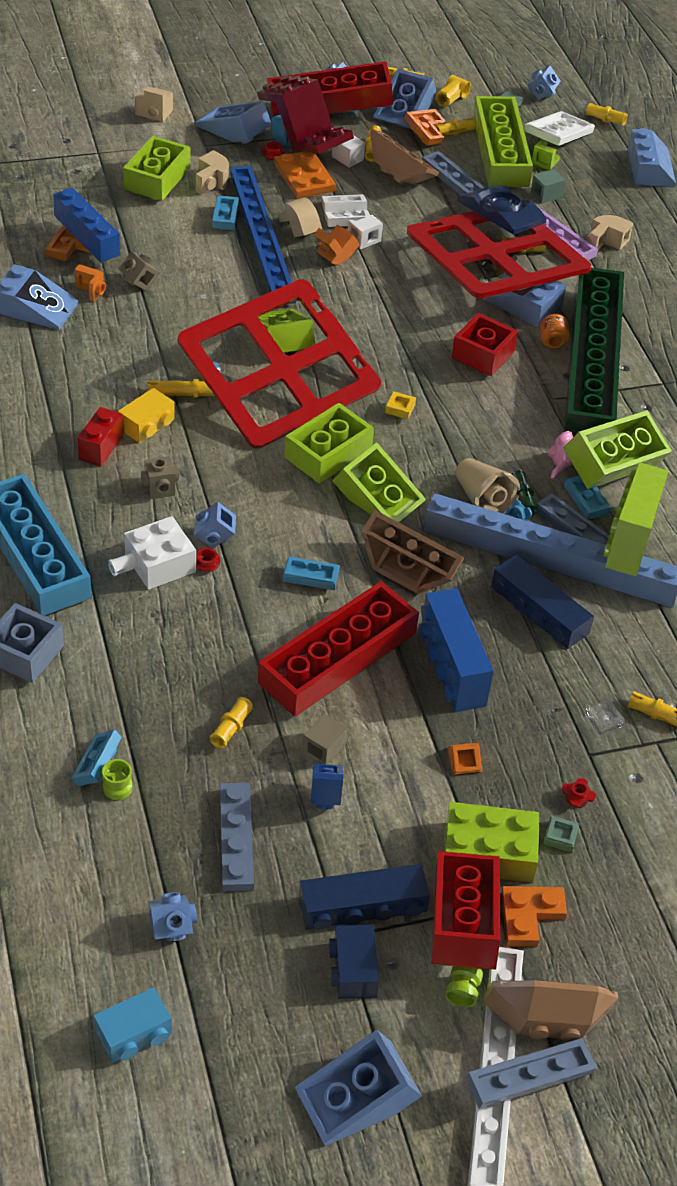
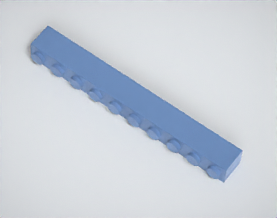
[424,493,677,608]

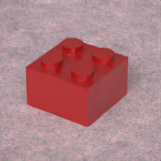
[451,313,518,376]

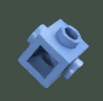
[527,65,561,100]
[194,502,236,549]
[148,892,197,941]

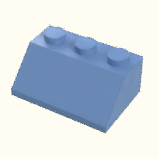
[628,128,676,187]

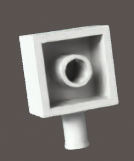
[108,516,196,590]

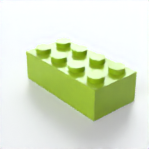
[563,410,672,489]

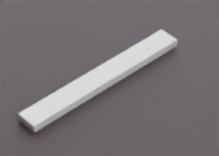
[467,947,524,1186]

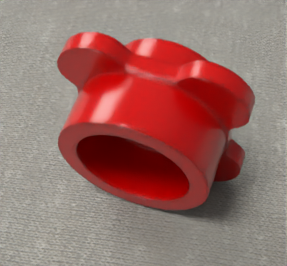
[261,141,285,160]
[561,778,596,808]

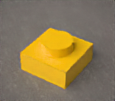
[385,391,416,420]

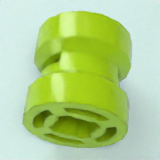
[102,759,133,801]
[445,966,483,1008]

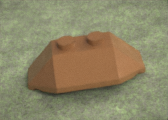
[370,129,439,185]
[361,510,464,594]
[484,980,618,1042]

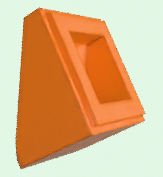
[447,743,482,775]

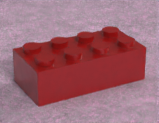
[431,851,500,970]

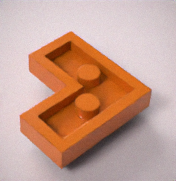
[403,109,446,145]
[45,225,91,262]
[501,886,567,947]

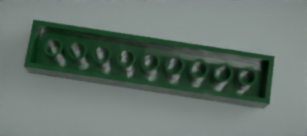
[563,267,624,437]

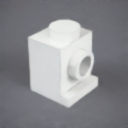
[348,215,383,250]

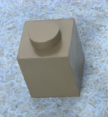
[302,713,348,764]

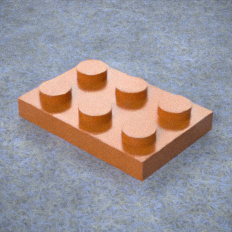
[274,151,336,199]

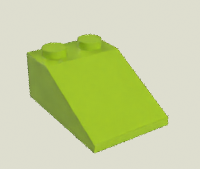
[258,308,315,355]
[332,442,426,522]

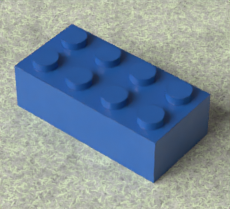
[418,588,494,712]

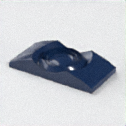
[457,185,547,235]

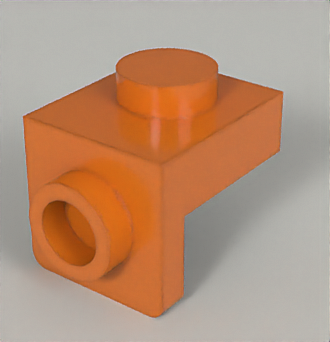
[75,264,106,302]

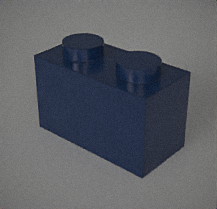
[329,925,379,999]

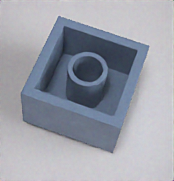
[0,603,64,683]

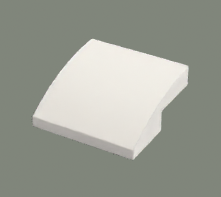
[322,194,370,227]

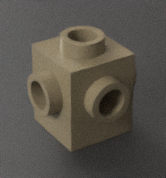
[119,251,160,291]
[140,456,179,499]

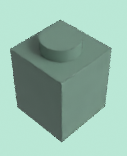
[531,169,566,204]

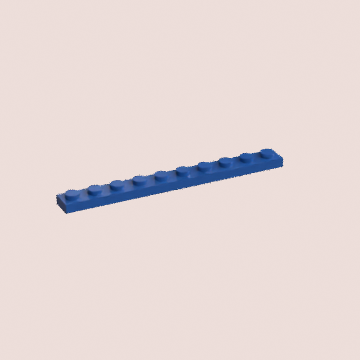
[230,166,296,305]

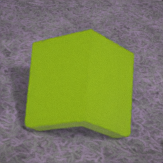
[532,139,560,170]

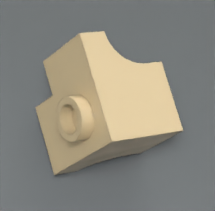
[135,86,173,122]

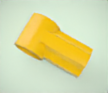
[435,75,471,108]

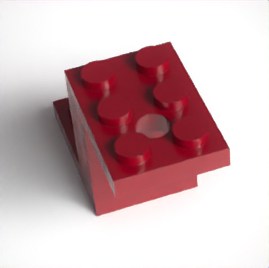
[257,75,354,154]

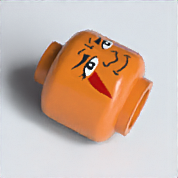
[539,314,570,348]

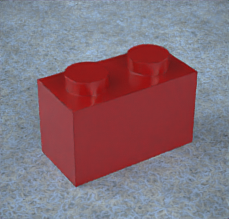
[77,407,123,467]

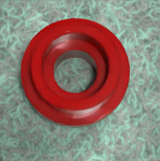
[196,547,220,572]

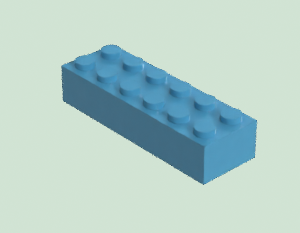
[0,473,92,616]

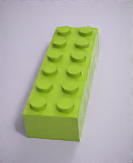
[473,96,533,188]
[603,462,669,577]

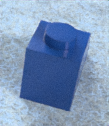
[311,763,344,809]

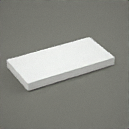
[524,111,595,146]

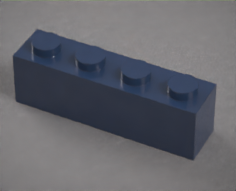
[491,554,594,649]
[299,864,430,929]

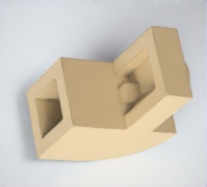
[196,150,229,195]
[278,197,322,238]
[587,215,633,251]

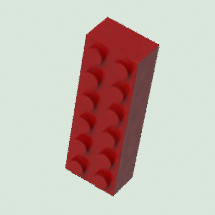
[267,61,393,117]
[258,581,419,717]

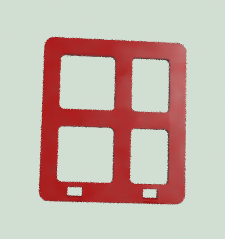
[407,211,591,298]
[177,279,381,449]

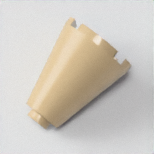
[455,458,520,514]

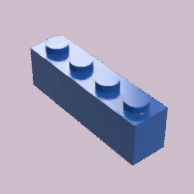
[53,187,120,263]

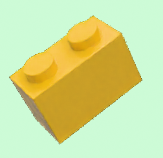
[118,388,175,444]

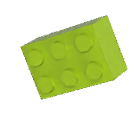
[123,135,190,201]
[284,403,374,484]
[444,802,539,883]

